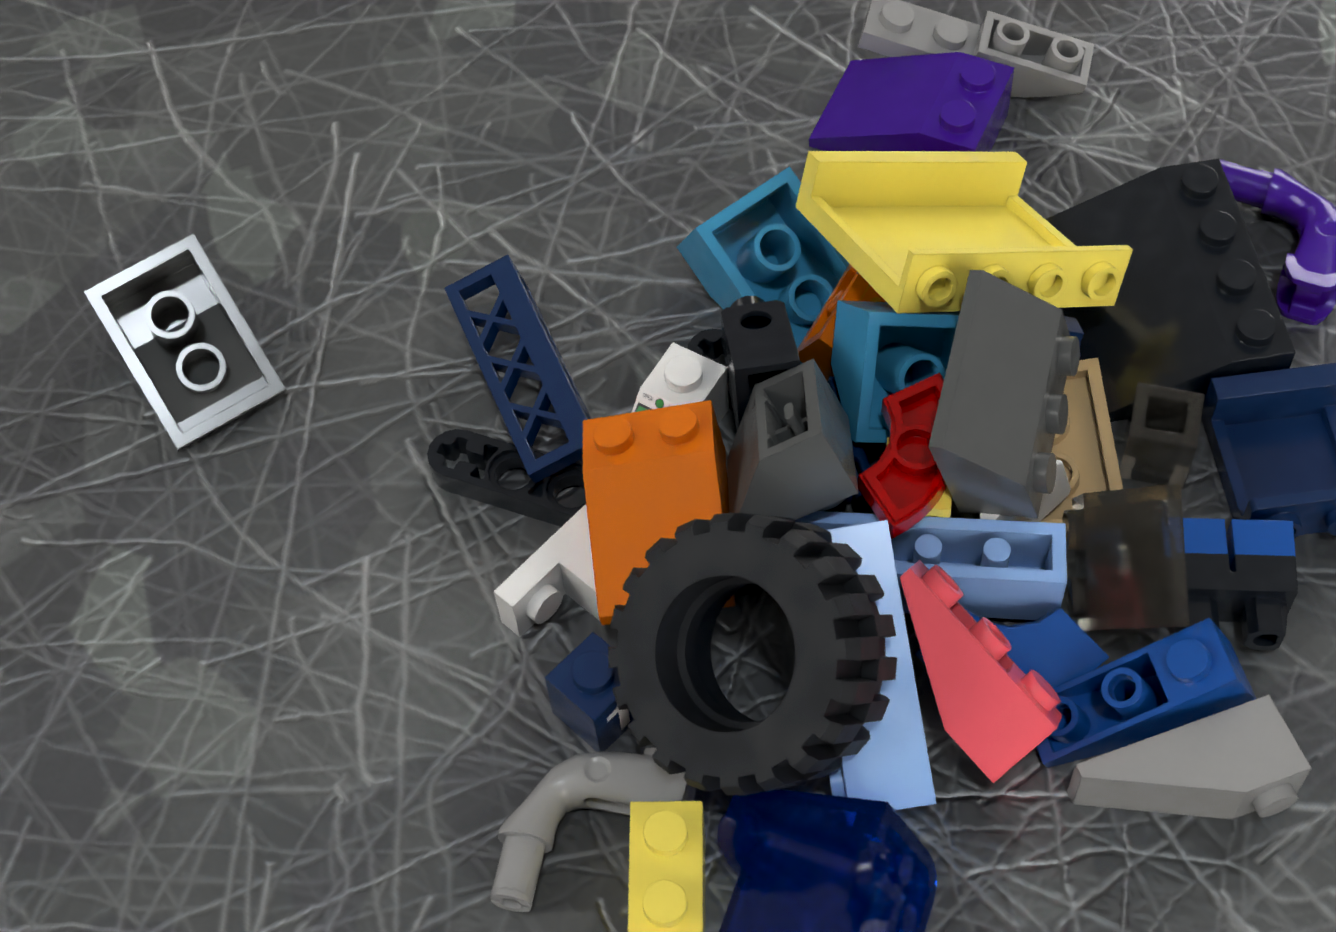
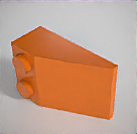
[583,400,735,625]

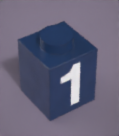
[544,632,634,752]

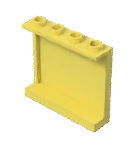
[795,151,1133,314]

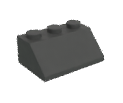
[929,270,1080,518]

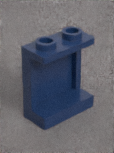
[1200,363,1336,539]

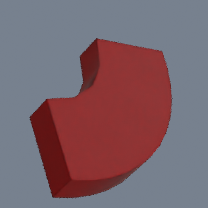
[858,372,947,539]

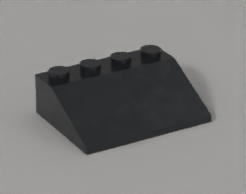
[1045,159,1296,422]

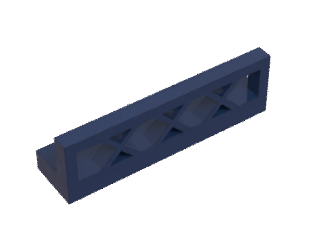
[444,254,592,483]

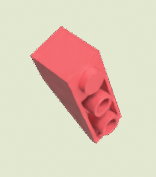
[899,560,1062,783]

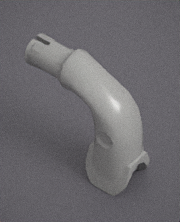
[490,748,696,912]

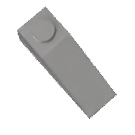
[1067,695,1311,819]

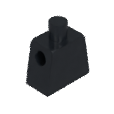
[720,296,800,431]

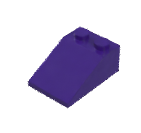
[809,52,1014,152]

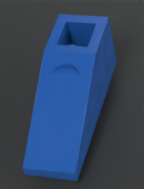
[1036,617,1256,768]

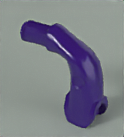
[1220,159,1336,325]

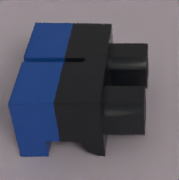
[1153,517,1298,650]

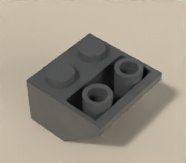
[727,358,859,520]

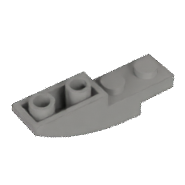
[858,0,1095,97]

